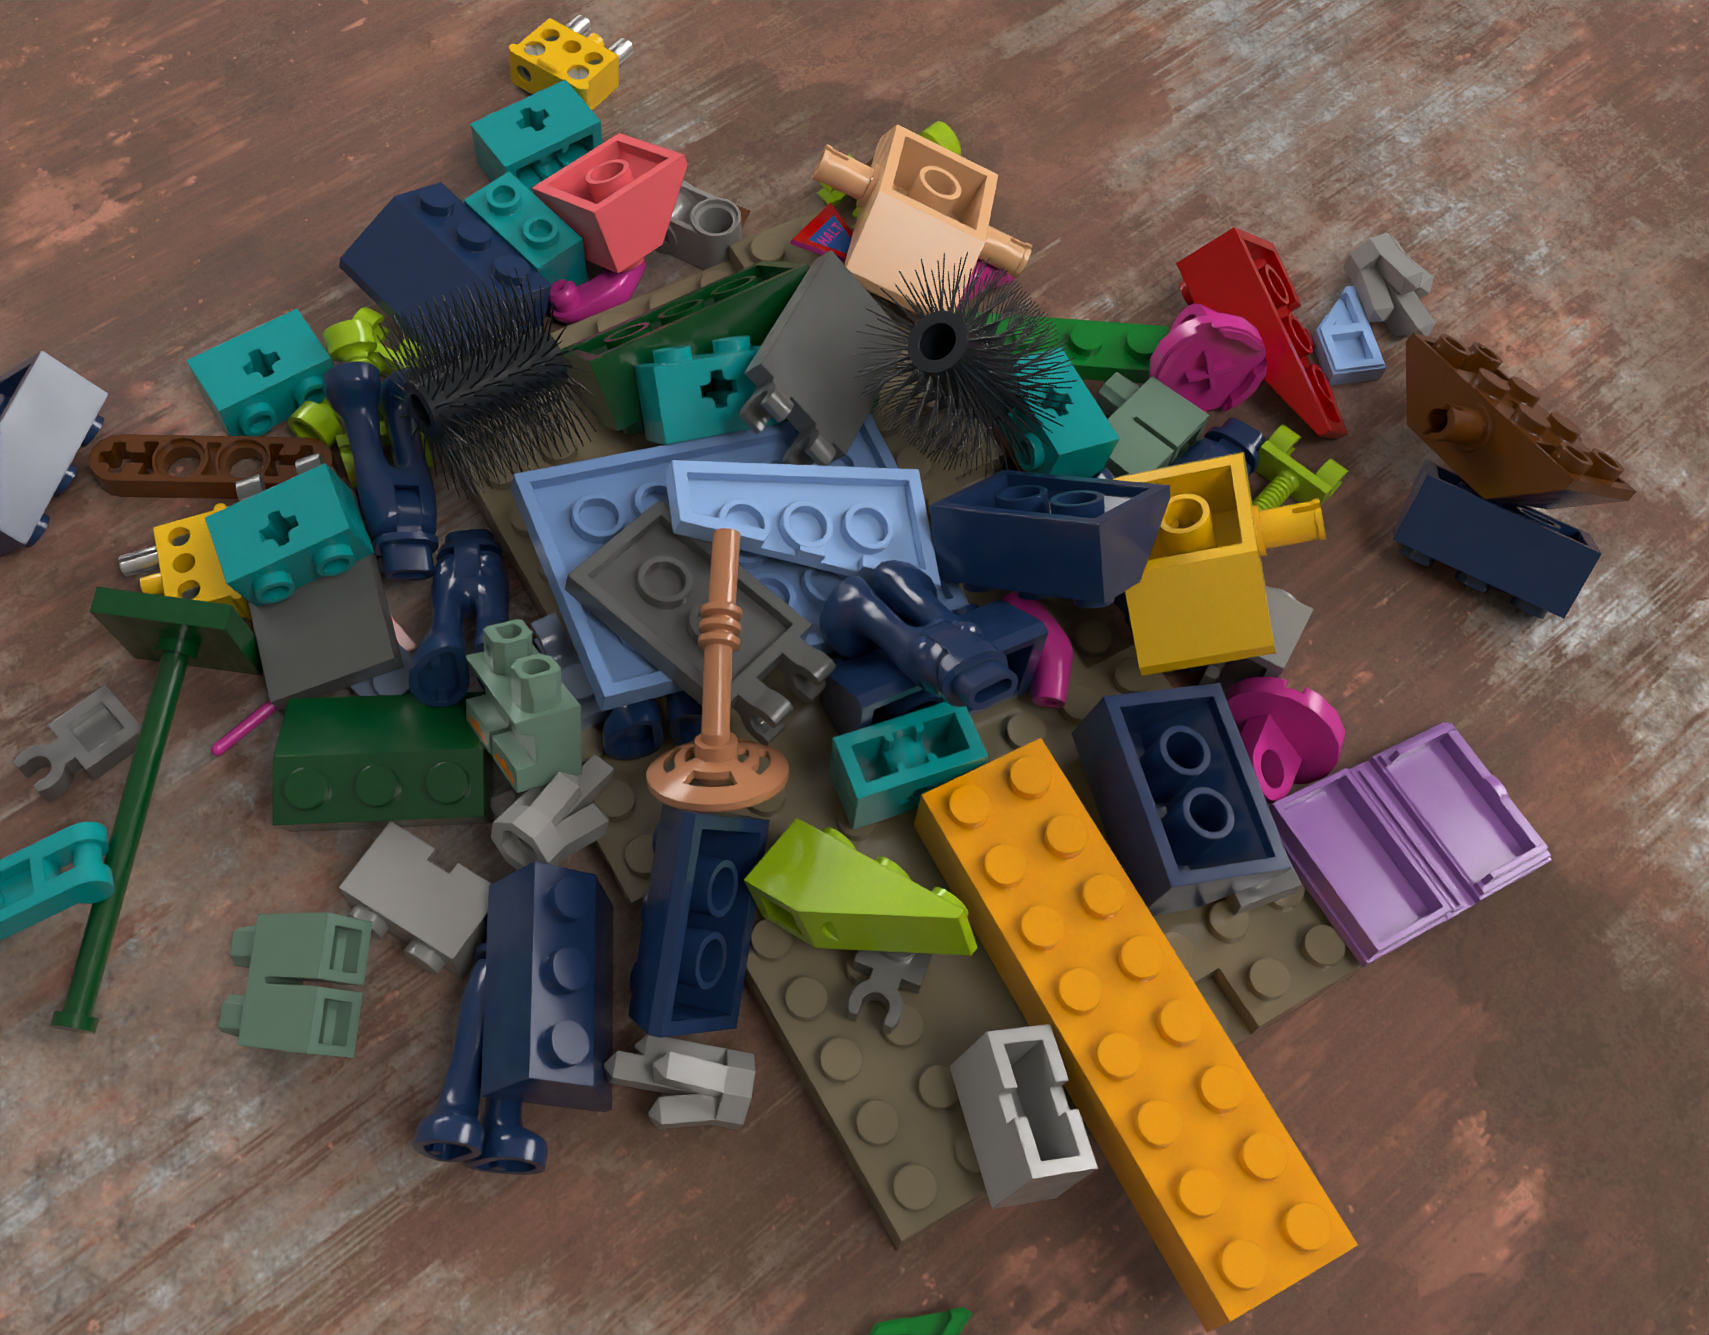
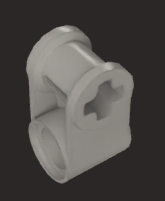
[655,180,742,270]

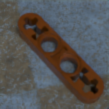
[89,434,339,499]

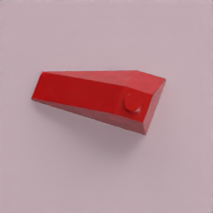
[1176,227,1348,439]

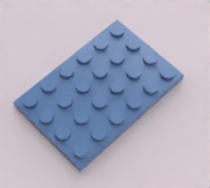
[511,412,969,711]

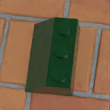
[273,692,494,832]

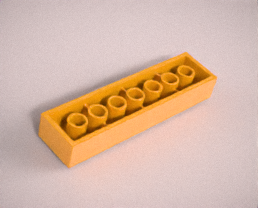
[913,738,1358,1333]

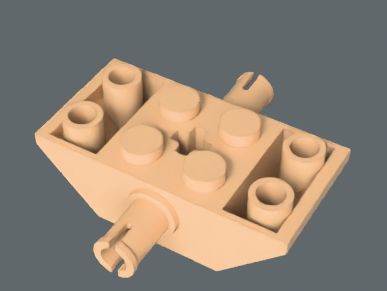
[811,124,1032,317]

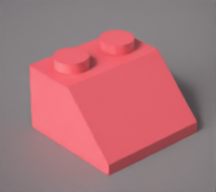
[532,133,688,274]

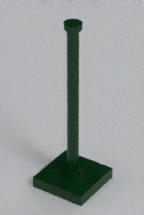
[50,587,263,1034]

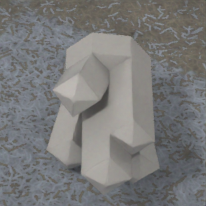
[1343,233,1435,338]
[491,755,615,870]
[603,1034,756,1130]

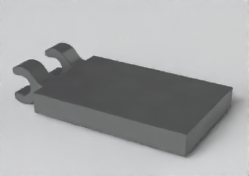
[739,250,908,466]
[236,453,404,710]
[565,500,836,746]

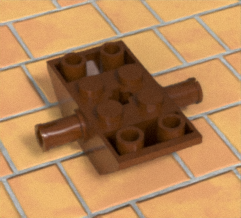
[1406,333,1637,510]

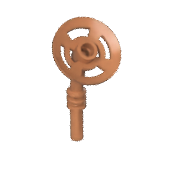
[646,528,789,812]

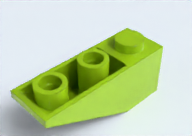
[744,818,978,956]

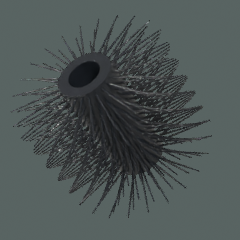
[852,252,1077,478]
[376,268,598,500]

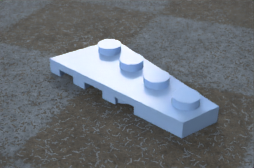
[665,460,941,590]

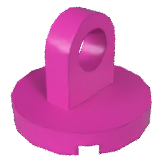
[1149,303,1268,415]
[1225,676,1345,804]

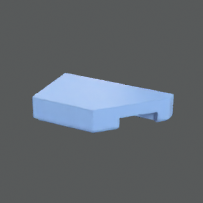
[1313,285,1386,386]

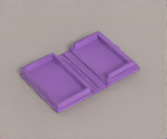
[1269,722,1552,968]

